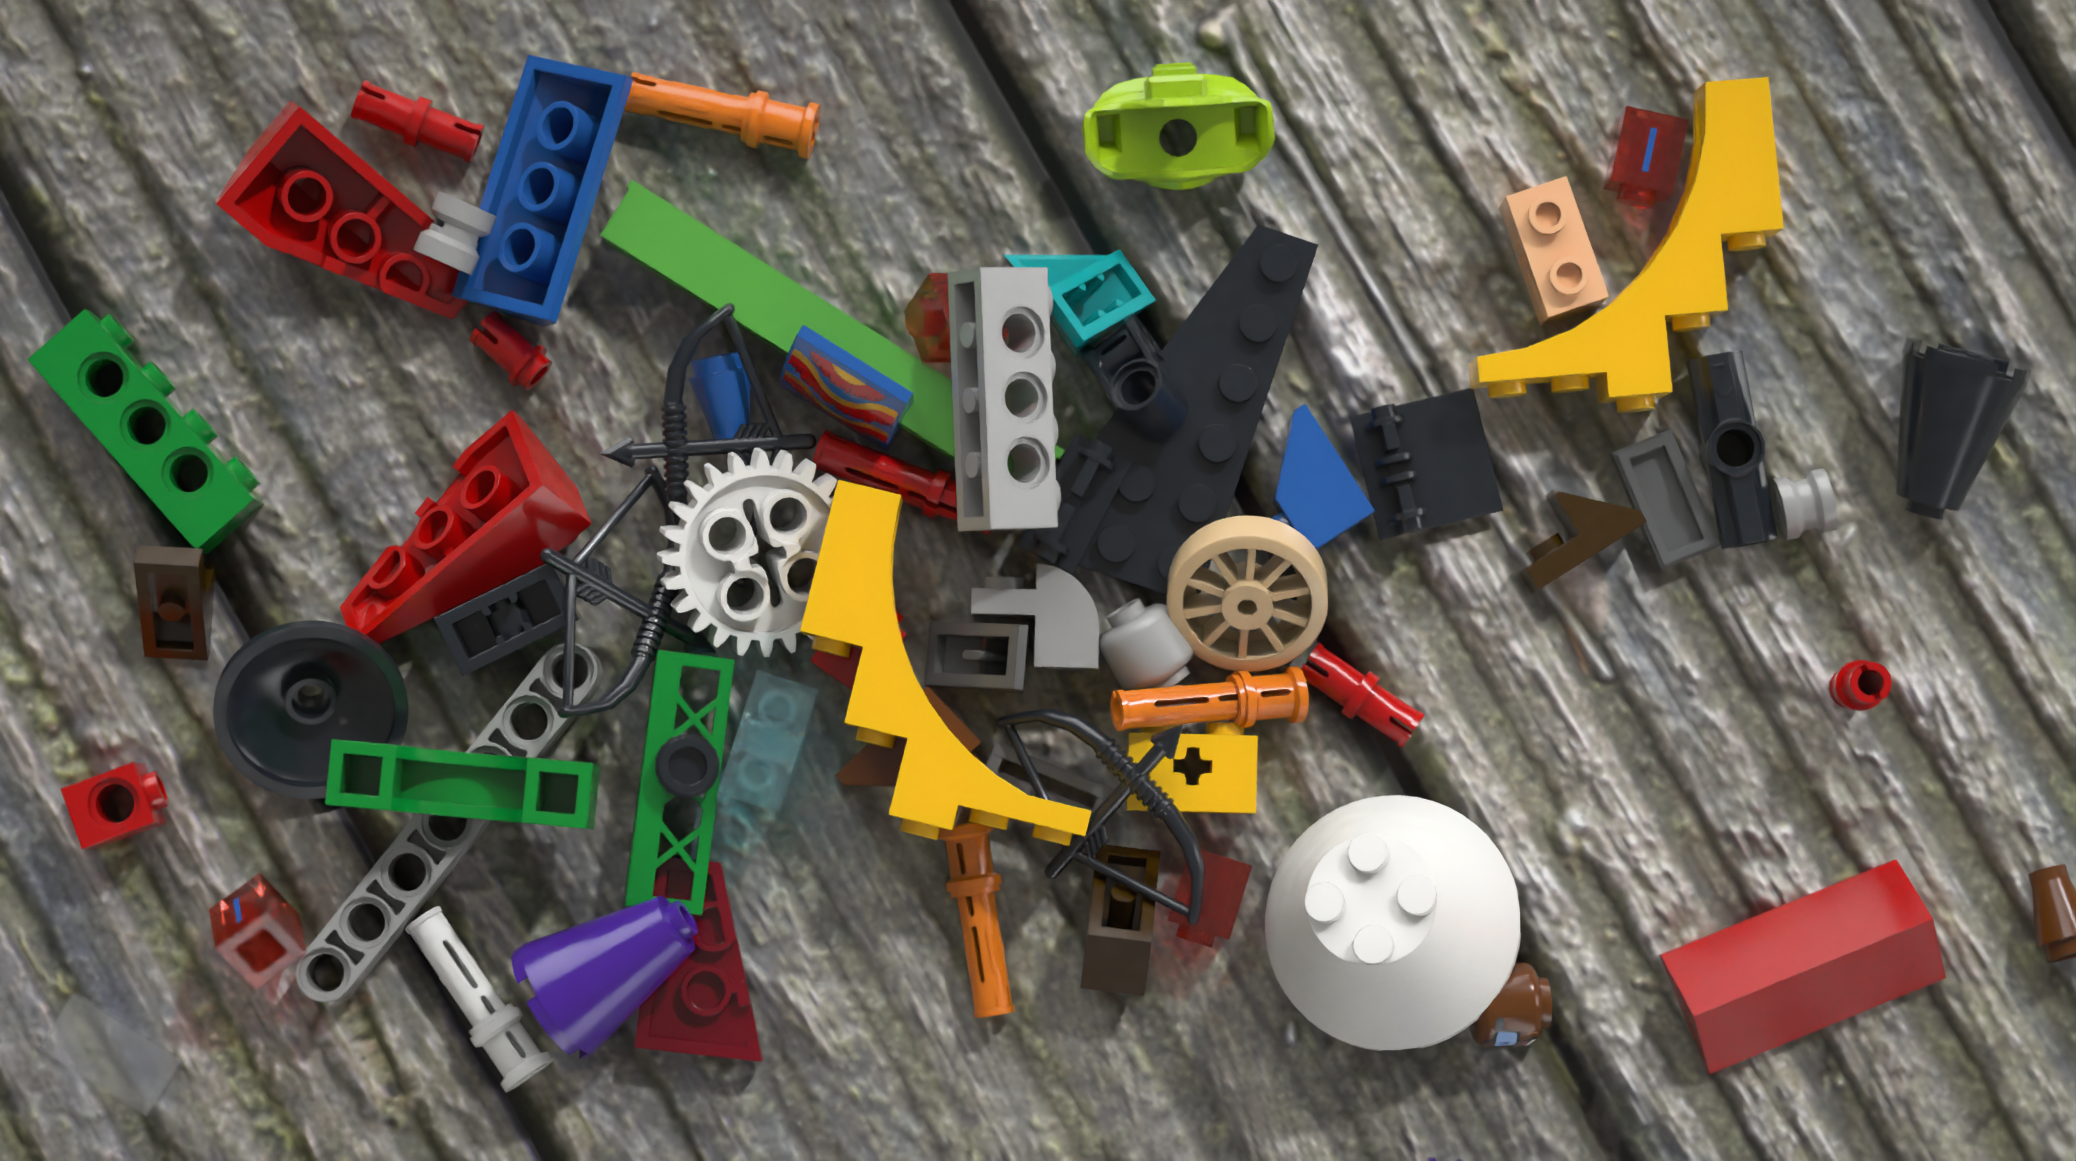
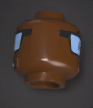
[1469,962,1552,1048]

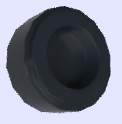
[654,734,720,798]

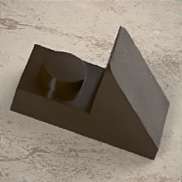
[1519,490,1647,594]
[133,545,215,661]

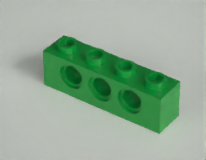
[27,309,264,554]

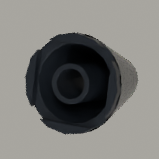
[1896,337,2031,520]

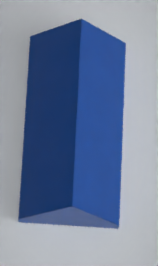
[451,55,633,327]

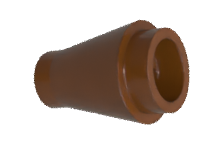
[2028,864,2076,963]

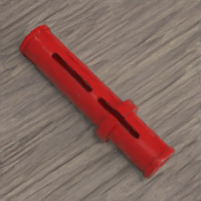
[812,430,992,536]

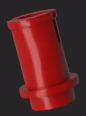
[469,311,552,390]

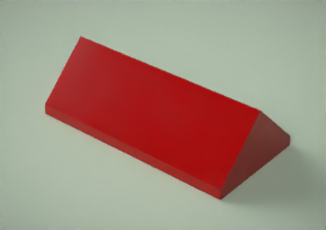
[1659,859,1946,1074]

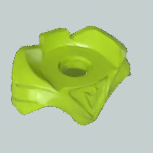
[1081,62,1275,190]

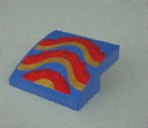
[780,325,914,452]

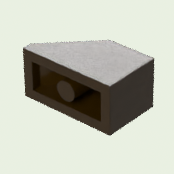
[1080,845,1160,996]

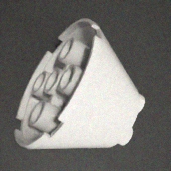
[1265,795,1521,1051]

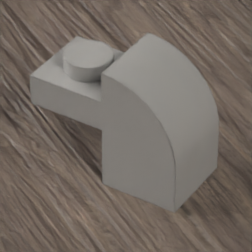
[971,564,1099,671]

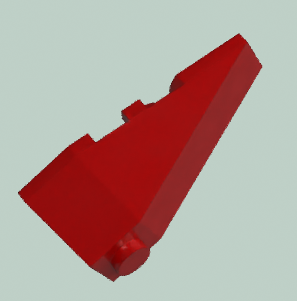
[215,101,467,320]
[340,410,592,644]

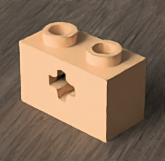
[1499,176,1609,326]

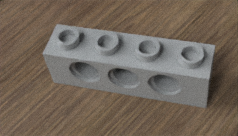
[948,267,1061,531]

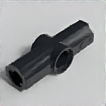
[1686,351,1778,550]

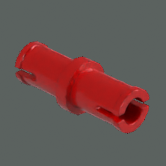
[351,80,485,163]
[1301,643,1425,748]
[1828,659,1892,711]

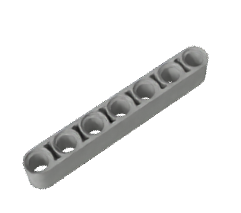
[295,642,603,1002]

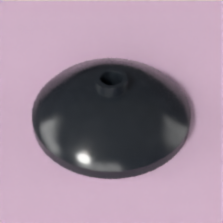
[213,620,409,799]

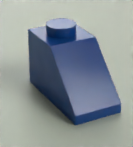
[1271,404,1375,550]

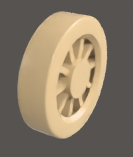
[1167,516,1328,672]

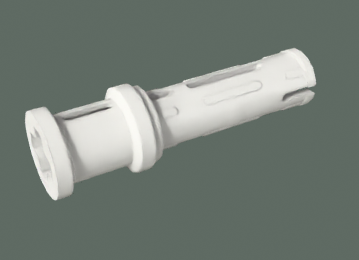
[405,906,553,1092]

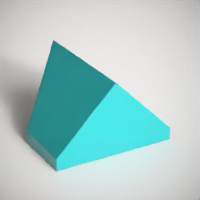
[1003,249,1156,357]

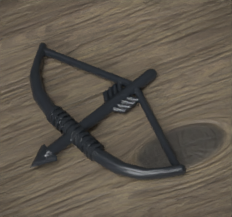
[599,303,817,587]
[540,465,717,718]
[996,708,1205,925]

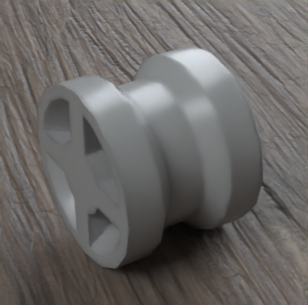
[1771,468,1838,541]

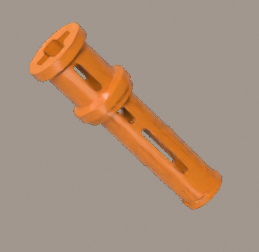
[624,72,821,160]
[1110,666,1309,731]
[937,822,1015,1018]

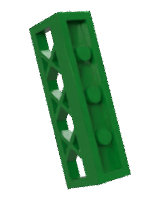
[623,650,735,915]

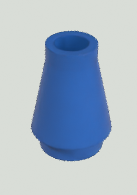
[688,351,750,439]

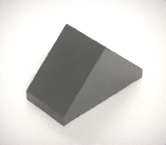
[925,622,1028,693]

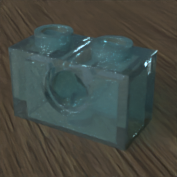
[718,670,822,814]

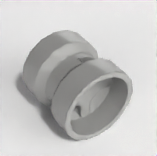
[413,191,497,275]

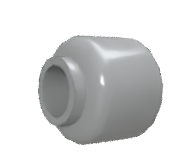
[1099,598,1193,691]

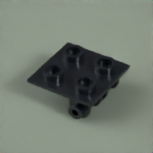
[1349,388,1503,540]

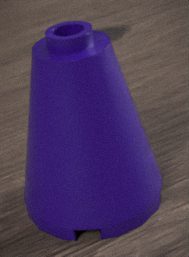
[511,896,698,1059]

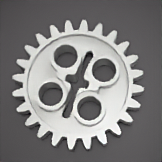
[657,448,837,657]

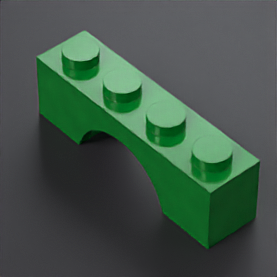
[325,739,600,830]

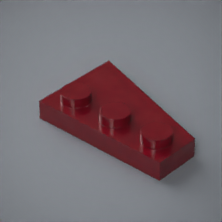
[635,856,764,1062]

